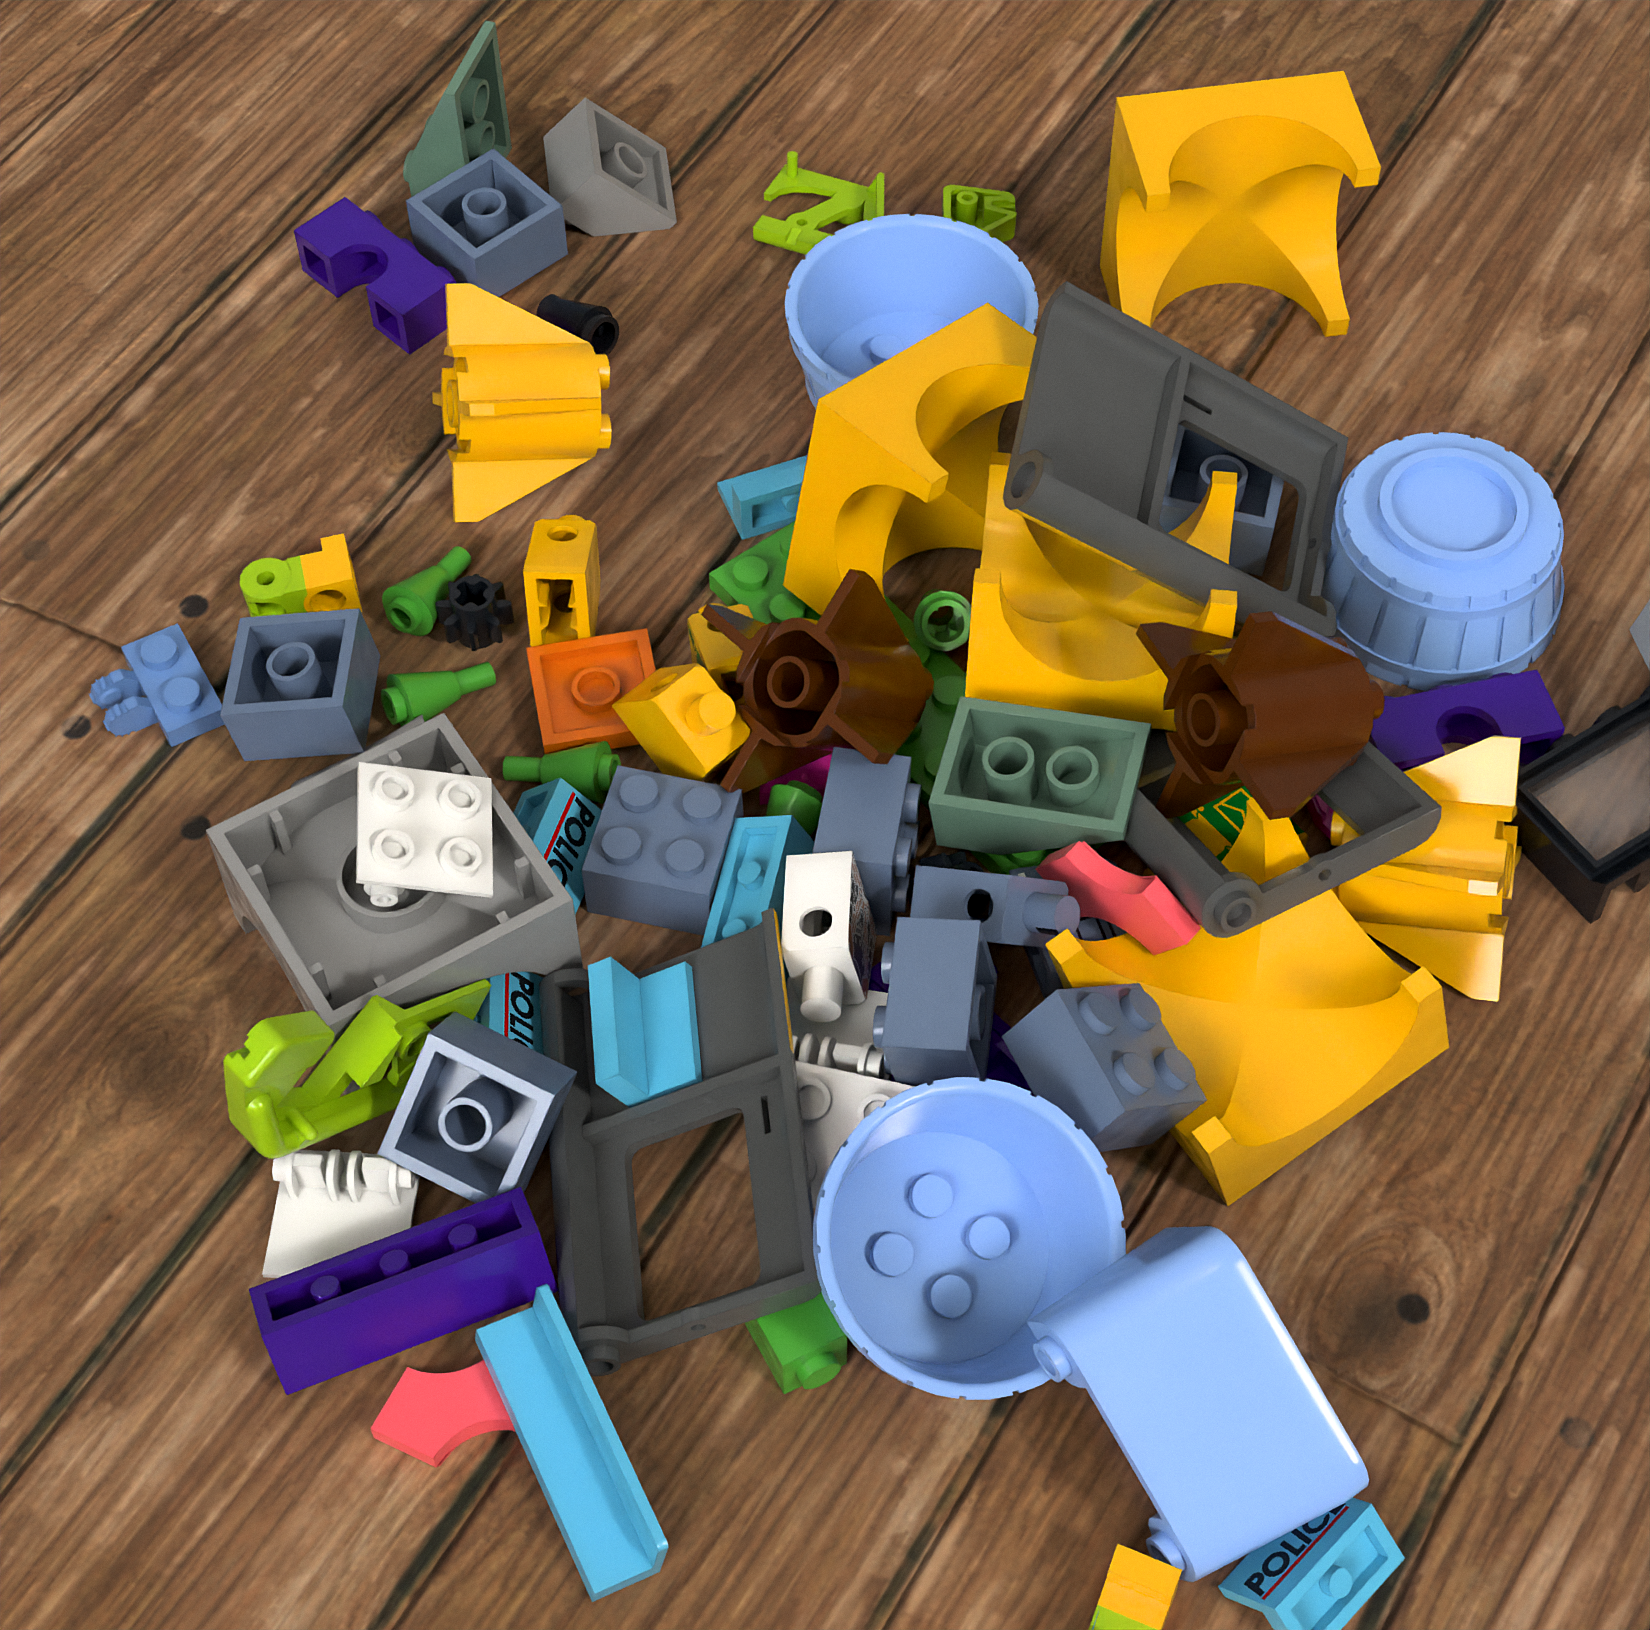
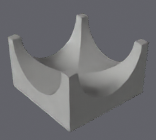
[206,713,583,1095]

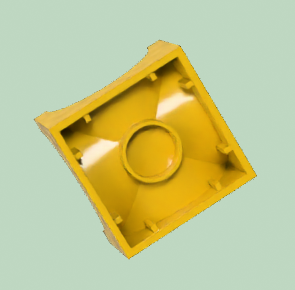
[1100,71,1381,337]
[783,302,1037,642]
[965,452,1237,731]
[1045,797,1449,1206]

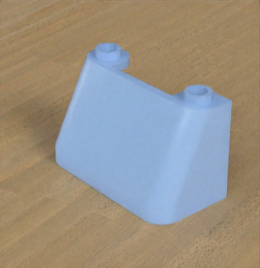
[1027,1226,1369,1582]

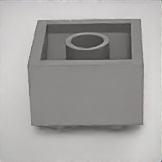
[543,98,677,237]

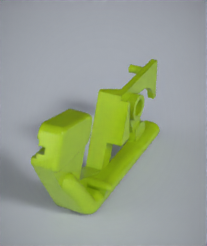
[753,151,1017,255]
[223,979,492,1159]

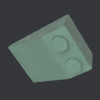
[403,20,512,197]
[928,696,1152,855]

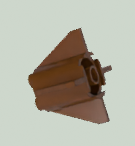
[701,569,934,793]
[1136,611,1385,820]

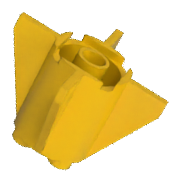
[432,283,611,523]
[1331,735,1522,1002]

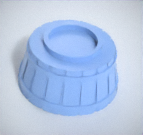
[785,214,1039,409]
[1320,432,1565,691]
[813,1077,1126,1400]

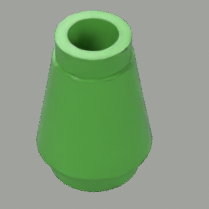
[914,589,972,651]

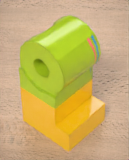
[239,533,362,617]
[1088,1544,1182,1630]

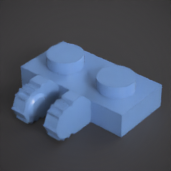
[89,623,225,747]

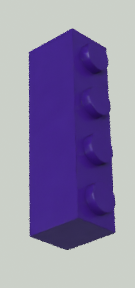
[249,1187,558,1395]

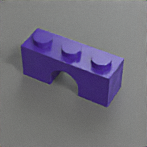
[294,197,456,355]
[1368,669,1565,772]

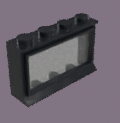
[1504,685,1650,924]

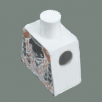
[781,851,877,1023]

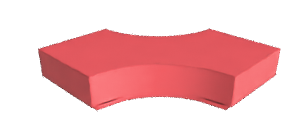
[1035,841,1201,956]
[370,1359,516,1468]

